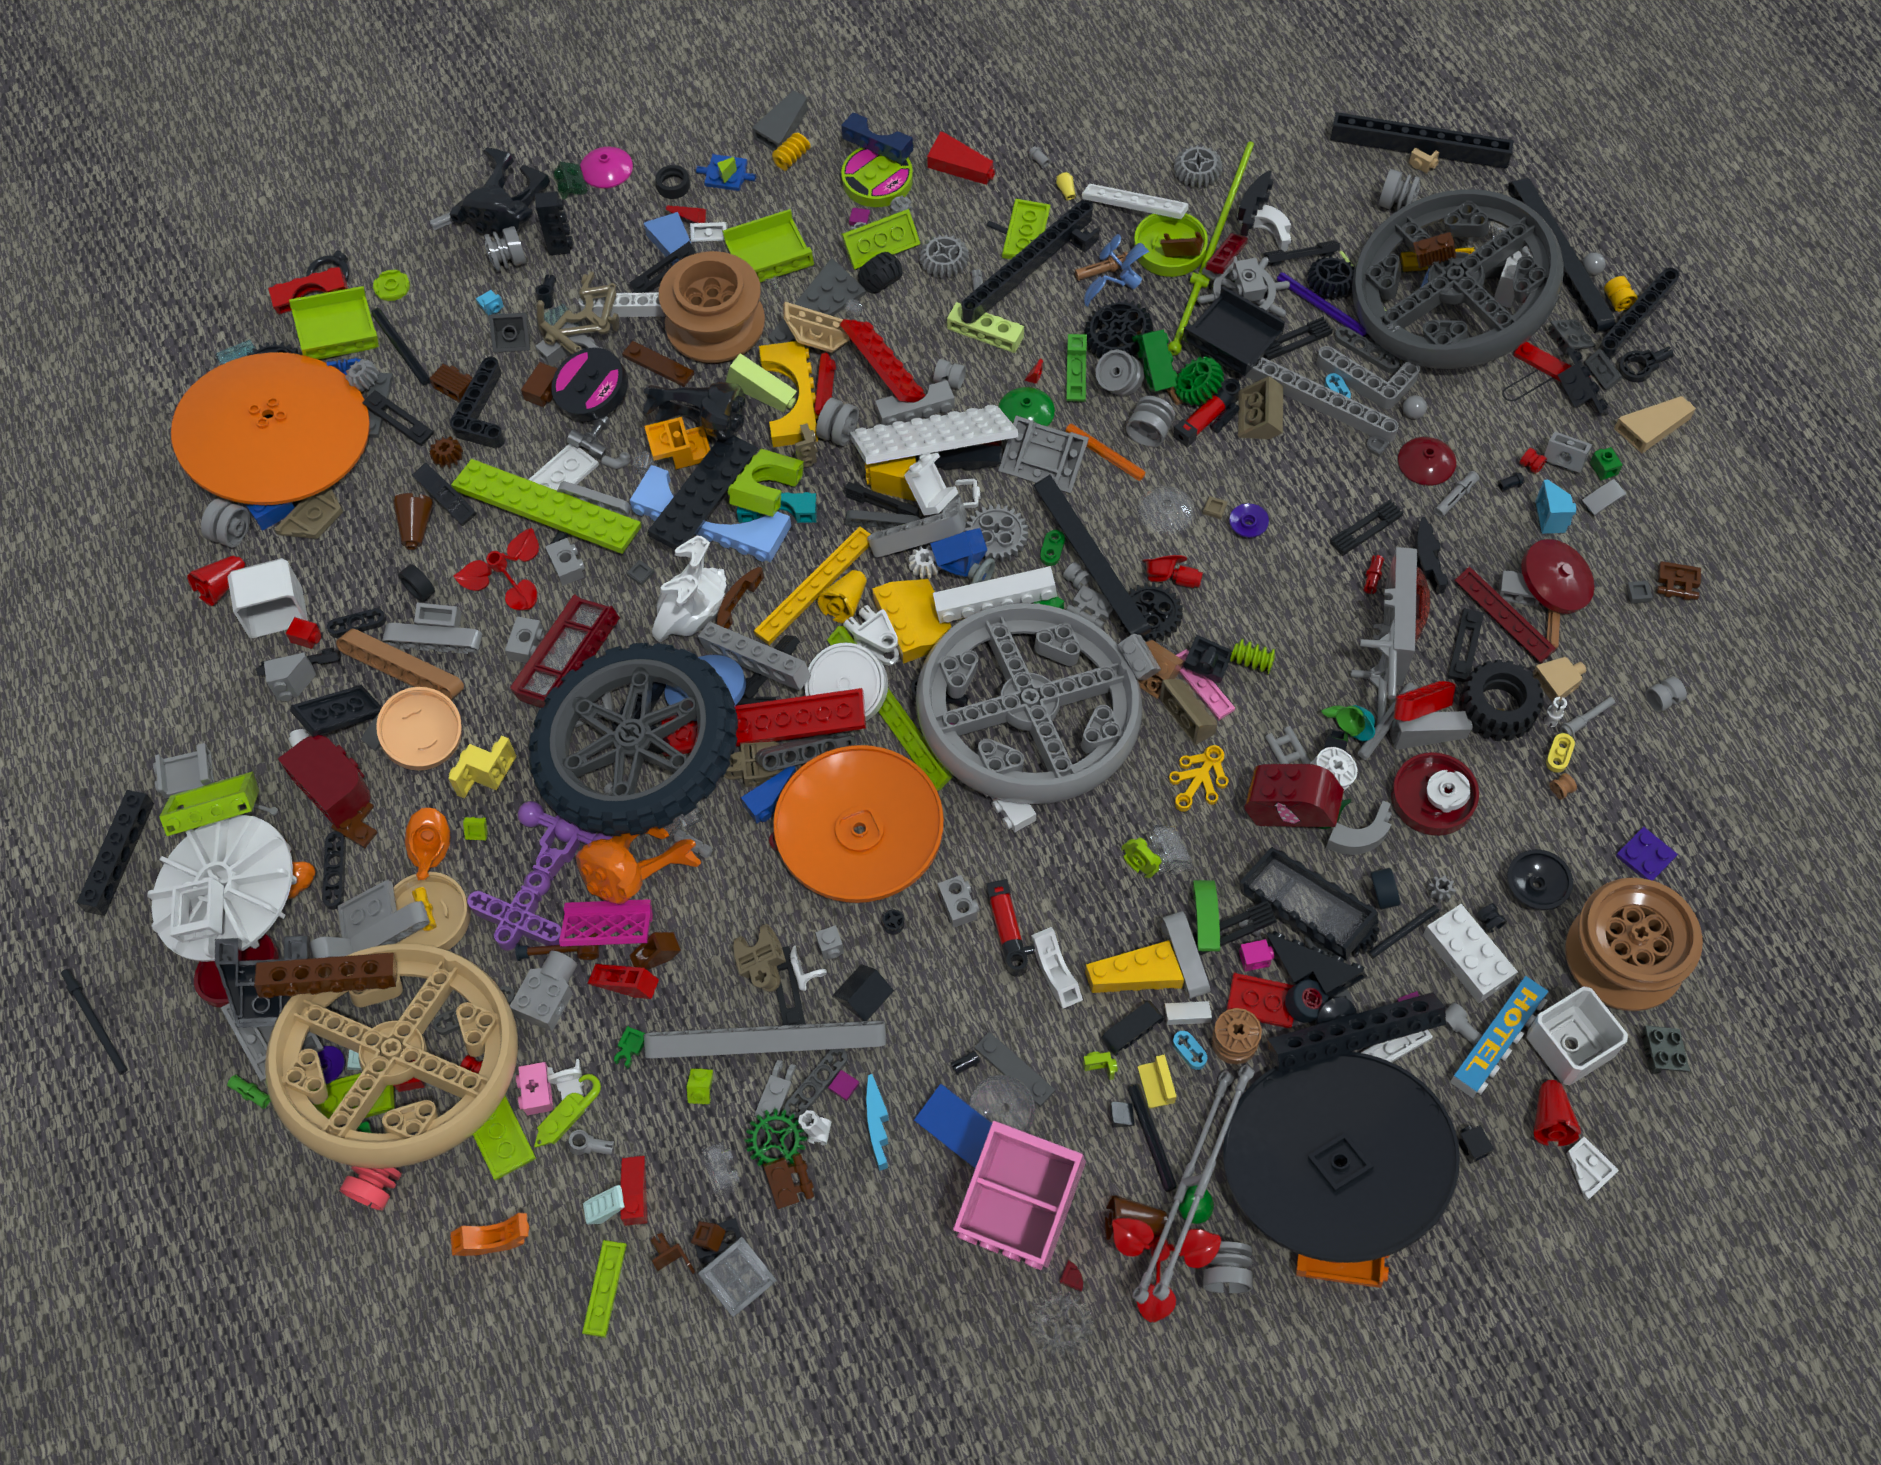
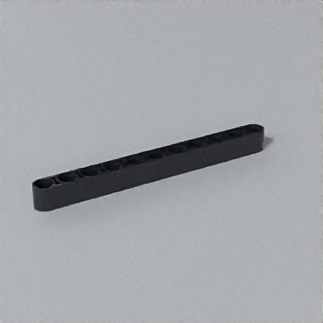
[1508,177,1615,333]
[961,200,1093,323]
[1033,474,1152,637]

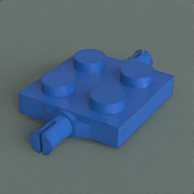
[696,154,756,191]

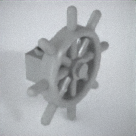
[1197,252,1290,317]

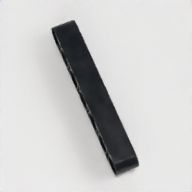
[1598,267,1679,360]

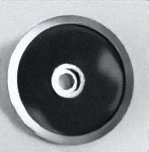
[1507,849,1573,911]

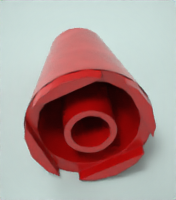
[187,555,245,606]
[1533,1080,1581,1146]

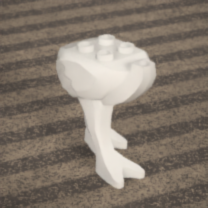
[652,536,726,643]

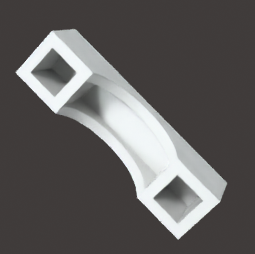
[984,752,1036,833]

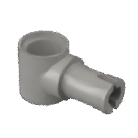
[1444,1003,1483,1046]
[569,1130,614,1156]

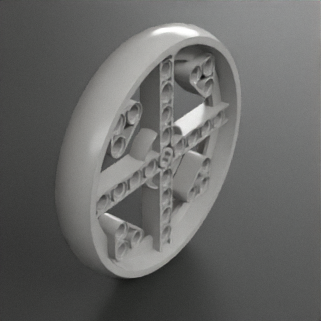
[916,603,1142,804]

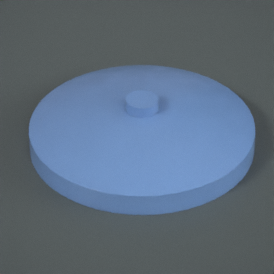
[665,655,746,721]

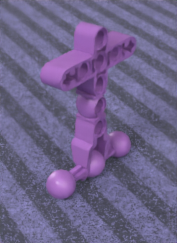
[467,801,613,951]

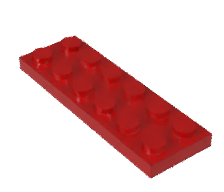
[840,319,926,402]

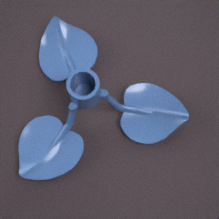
[1084,234,1149,307]

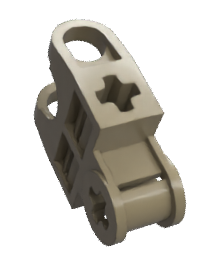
[724,741,783,787]
[733,924,786,992]

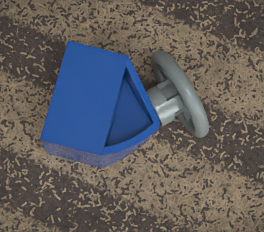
[930,528,995,584]

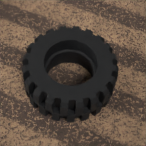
[1459,660,1544,741]

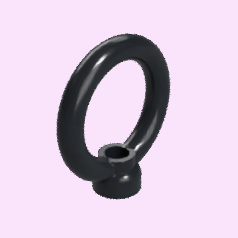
[306,250,350,293]

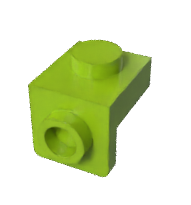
[1083,1051,1118,1080]
[687,1069,713,1104]

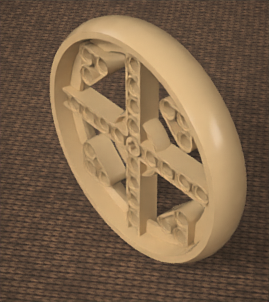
[265,943,518,1169]

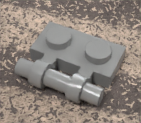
[1066,585,1114,629]

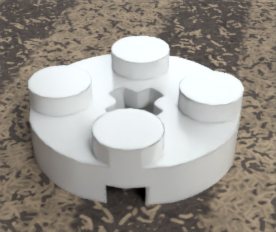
[1427,770,1470,813]

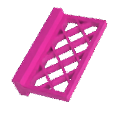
[559,899,653,946]

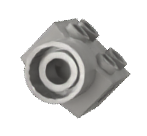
[510,951,577,1032]

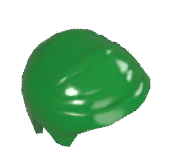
[1178,1185,1214,1224]

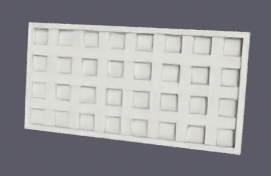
[850,405,1018,464]

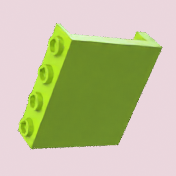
[722,209,814,282]
[289,286,379,359]

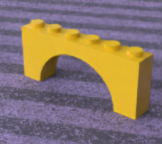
[759,341,819,447]

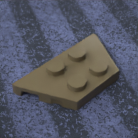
[274,487,343,539]

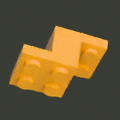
[644,417,710,469]

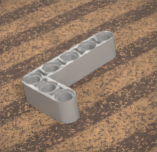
[1316,346,1420,409]
[867,494,967,557]
[310,901,430,958]

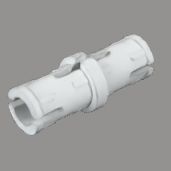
[1544,697,1567,727]

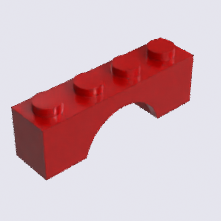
[268,267,348,314]

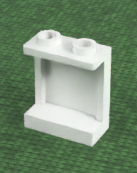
[904,452,958,516]

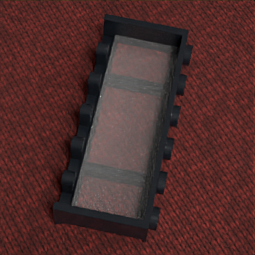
[1240,847,1378,961]

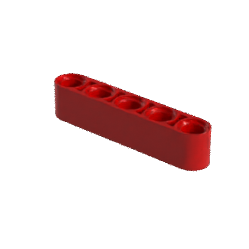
[1393,681,1456,721]

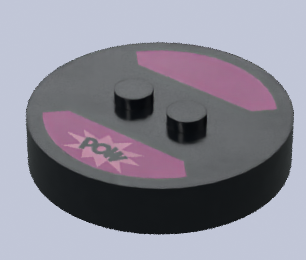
[552,348,628,421]

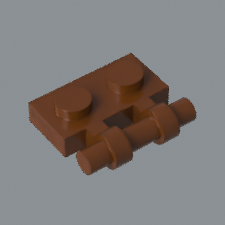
[1656,561,1701,600]
[763,1153,814,1209]

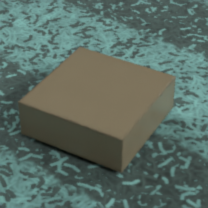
[1203,496,1228,520]

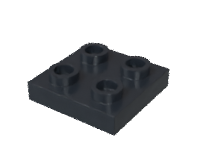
[1183,635,1233,683]

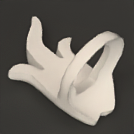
[790,946,827,991]

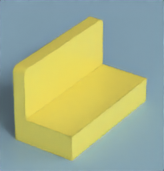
[1138,1054,1177,1108]

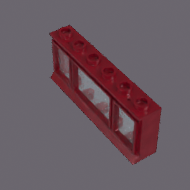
[510,594,620,708]

